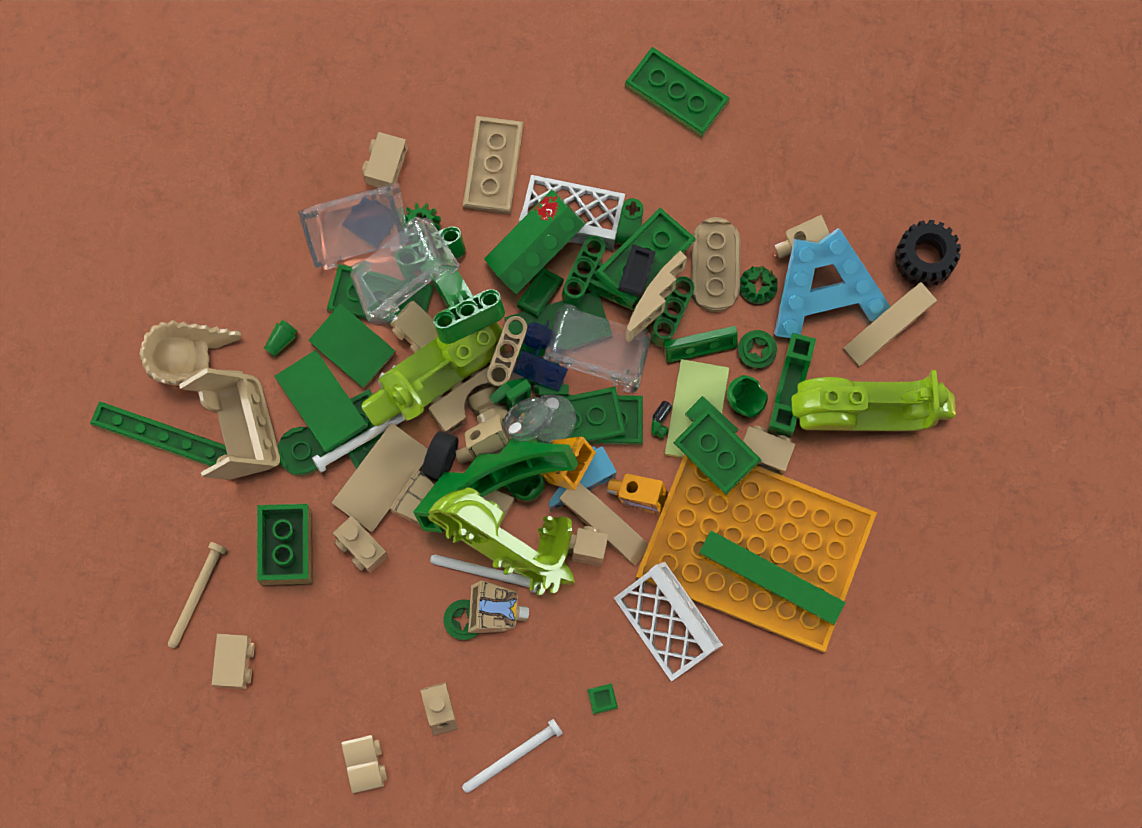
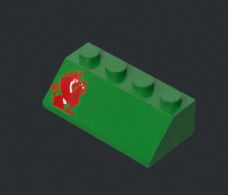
[484,189,587,294]

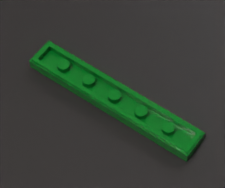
[90,401,228,467]
[698,531,846,626]

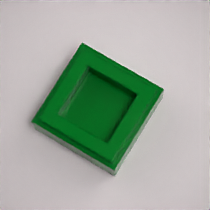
[587,683,618,715]

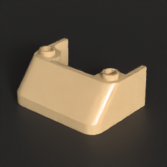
[179,368,280,480]

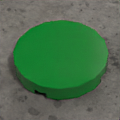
[277,426,326,477]

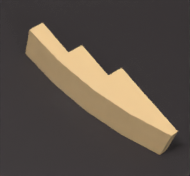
[625,251,687,342]
[843,282,937,367]
[559,482,648,566]

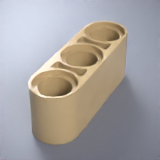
[487,316,527,386]

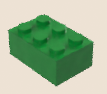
[257,504,312,585]

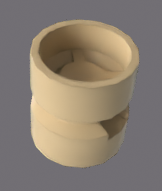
[468,387,511,424]

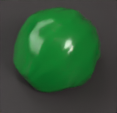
[726,375,768,418]
[505,474,545,502]

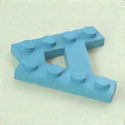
[774,228,891,338]

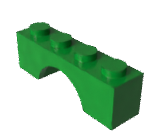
[767,333,816,439]

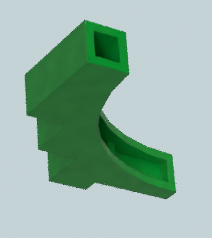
[413,435,579,533]

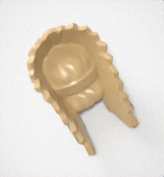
[139,320,243,386]

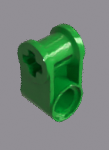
[615,198,644,245]

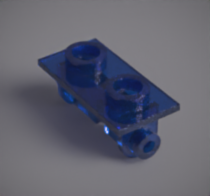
[523,320,552,355]
[513,350,568,392]

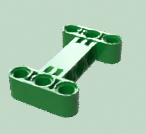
[395,226,505,344]
[561,236,695,347]

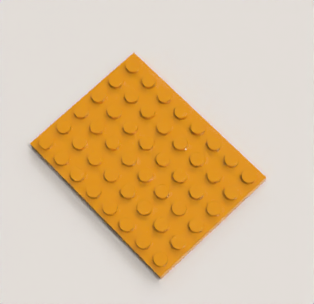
[635,454,877,653]

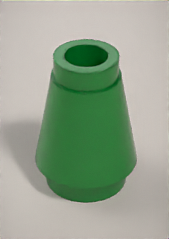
[263,319,298,356]

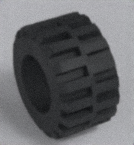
[895,220,961,287]

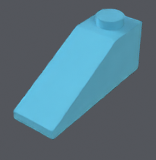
[548,446,617,512]

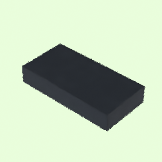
[618,244,656,298]

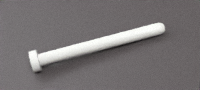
[312,412,405,473]
[430,554,538,593]
[462,719,563,793]

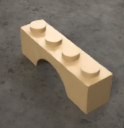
[429,352,527,434]

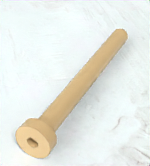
[168,542,227,649]

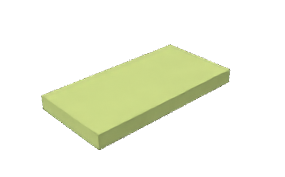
[665,359,729,459]

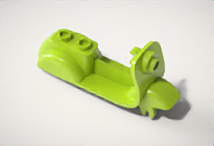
[362,322,504,426]
[791,370,956,431]
[428,488,575,595]

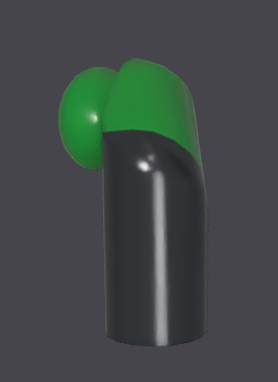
[651,401,672,439]

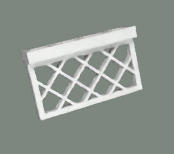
[519,175,625,251]
[614,562,723,682]

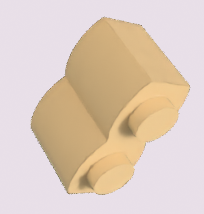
[342,735,388,794]

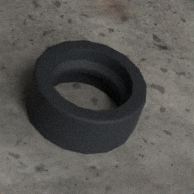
[422,431,459,480]

